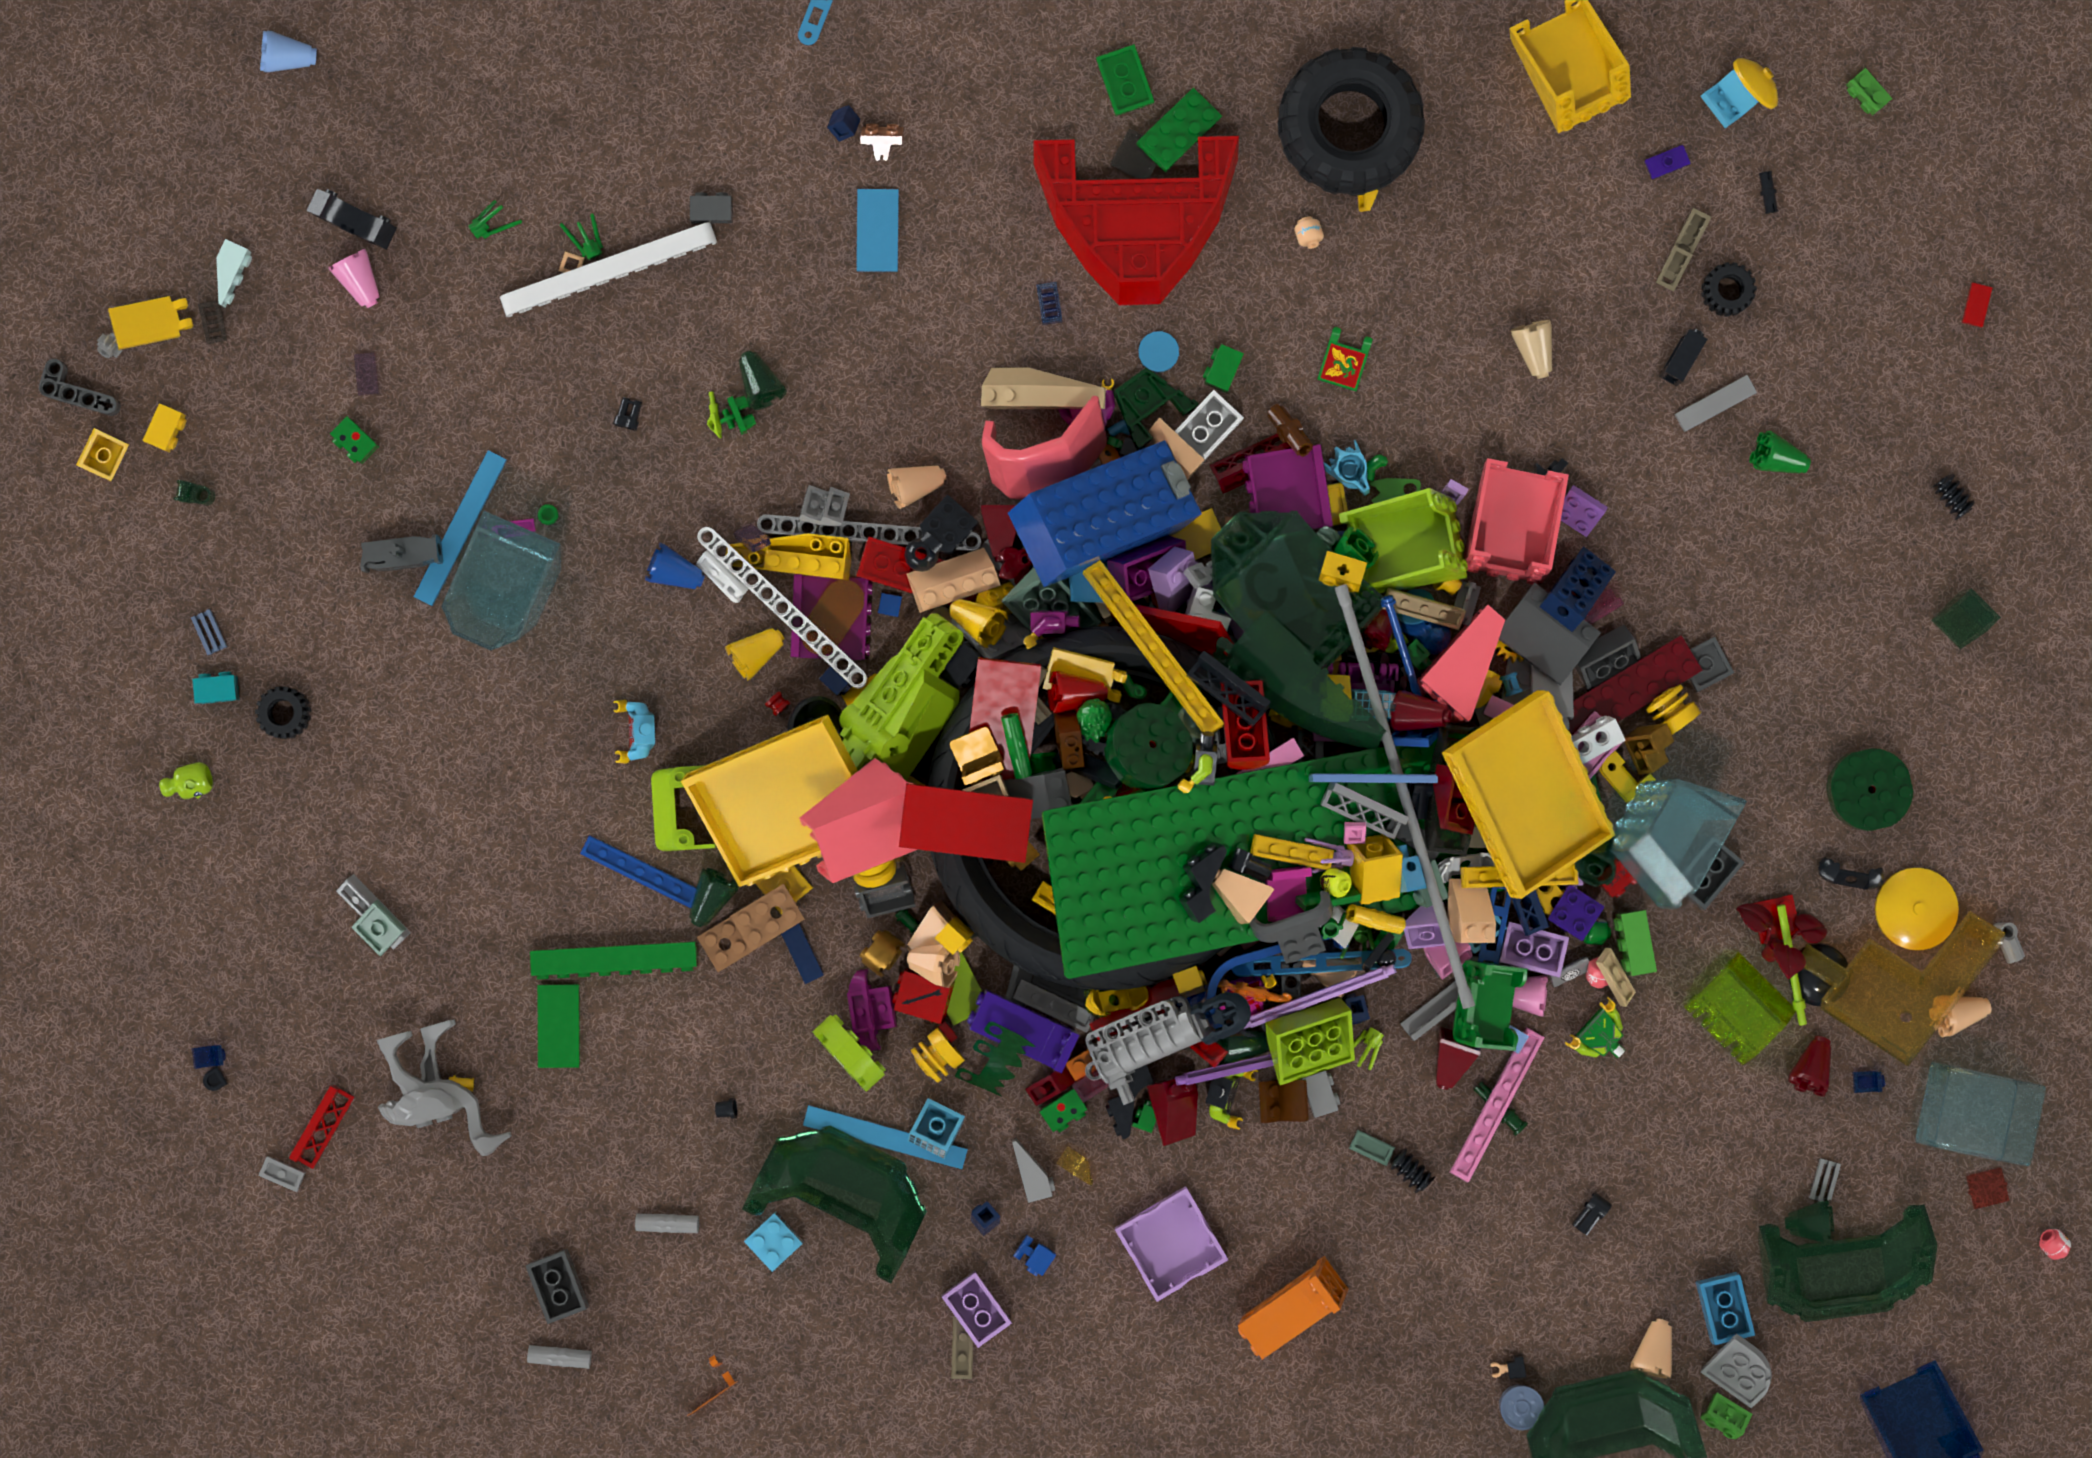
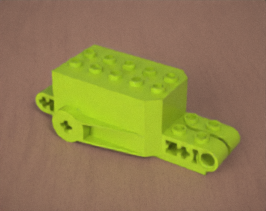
[839,613,963,781]

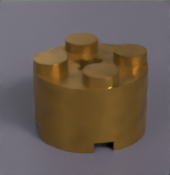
[859,930,906,978]

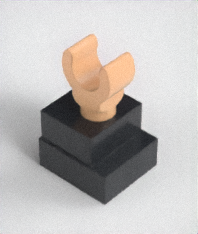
[1490,1354,1526,1379]

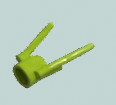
[1354,1027,1384,1070]

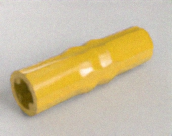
[1346,904,1406,934]

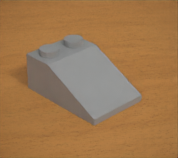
[1012,1138,1055,1203]

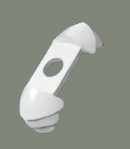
[1437,852,1495,883]

